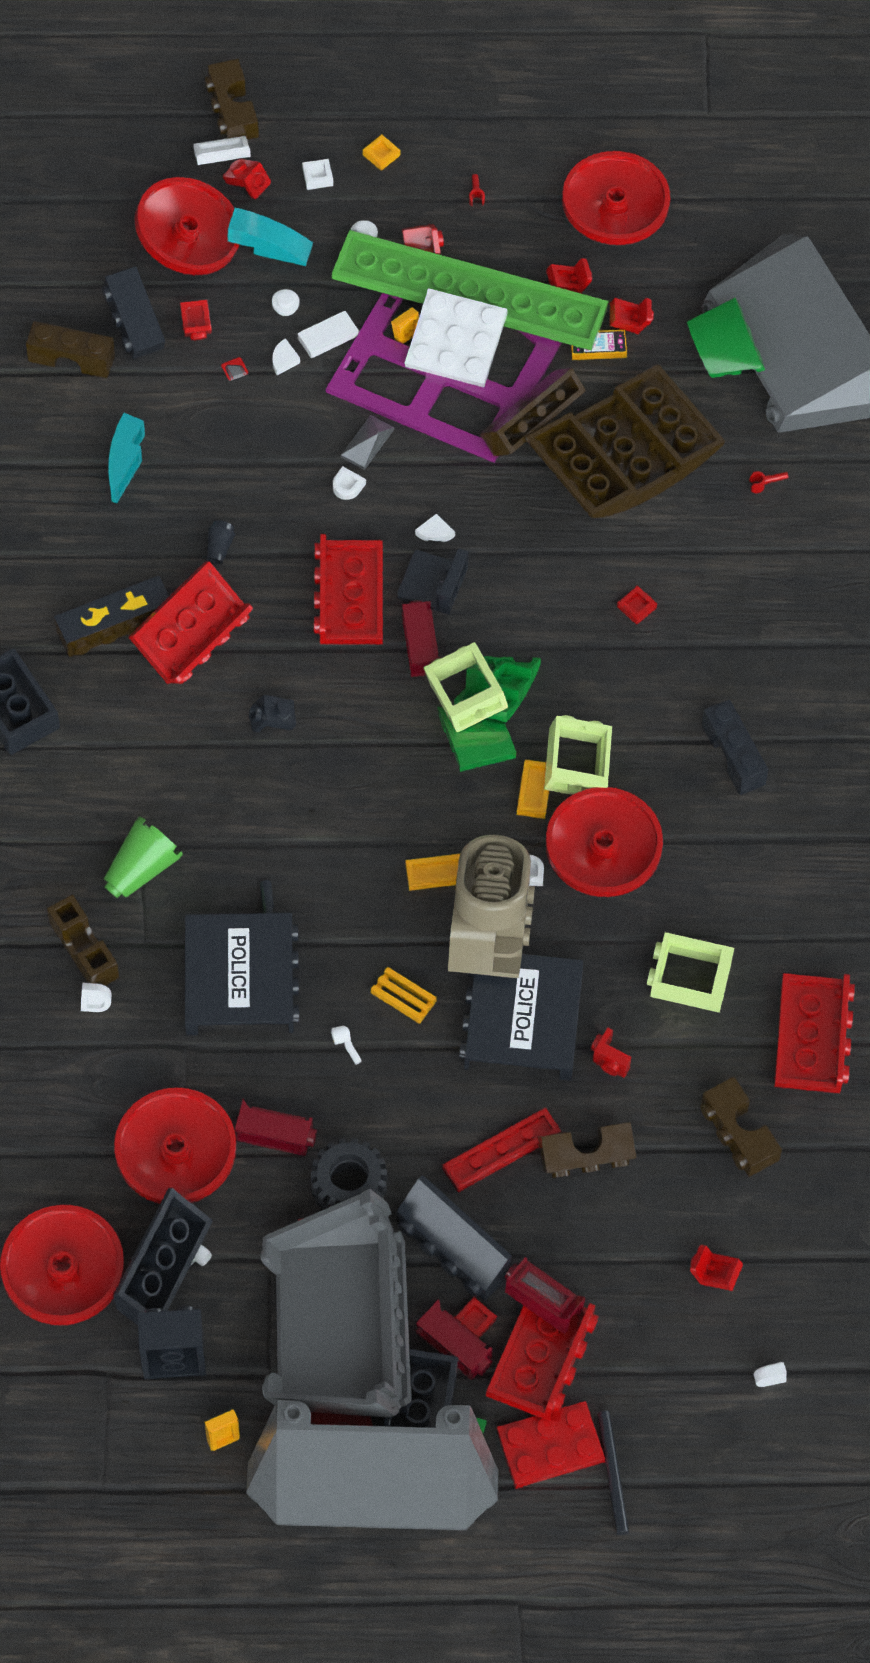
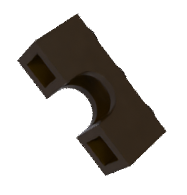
[204,59,259,140]
[26,321,115,379]
[47,894,119,986]
[700,1077,782,1177]
[538,1122,636,1178]

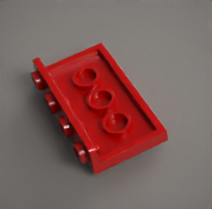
[314,534,383,644]
[129,561,253,684]
[774,973,855,1094]
[486,1287,599,1421]

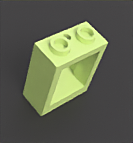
[423,642,508,732]
[544,715,612,795]
[647,932,734,1013]

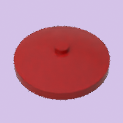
[562,151,670,245]
[135,177,240,275]
[546,787,663,897]
[115,1088,236,1203]
[0,1205,124,1325]

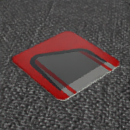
[221,357,249,381]

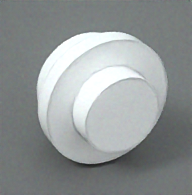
[351,220,378,237]
[272,289,299,316]

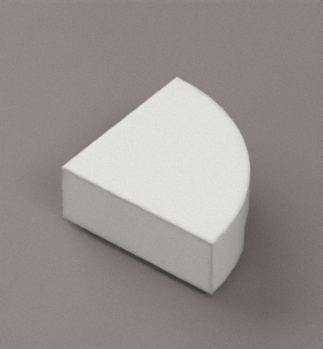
[273,338,300,375]
[415,514,455,542]

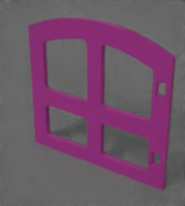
[326,293,562,463]

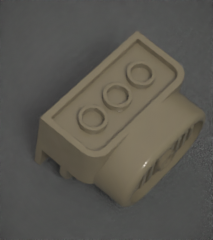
[448,835,535,978]

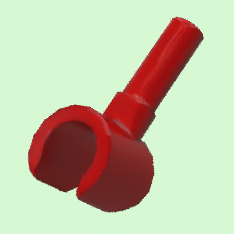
[469,174,485,206]
[749,471,789,493]

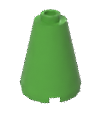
[104,816,183,899]

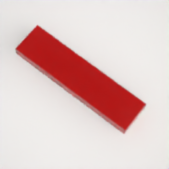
[442,1107,561,1192]

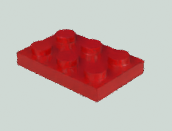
[496,1401,605,1489]

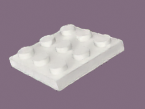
[405,288,508,387]

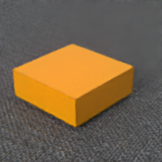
[363,134,400,171]
[391,307,419,344]

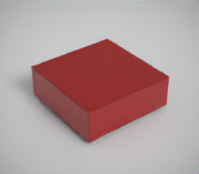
[617,586,657,625]
[454,1297,497,1338]

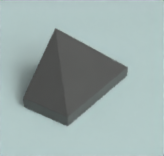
[341,415,394,470]

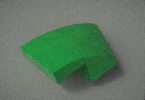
[687,297,765,378]
[454,656,541,723]
[437,707,516,772]

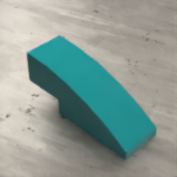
[228,207,313,266]
[108,413,145,504]

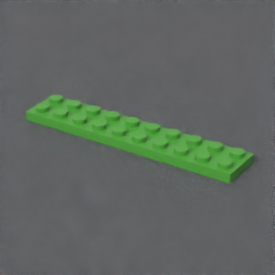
[332,230,608,351]

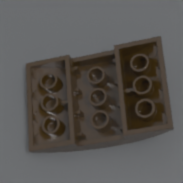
[526,364,725,518]

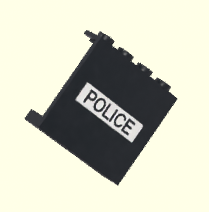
[185,913,299,1035]
[459,954,584,1081]

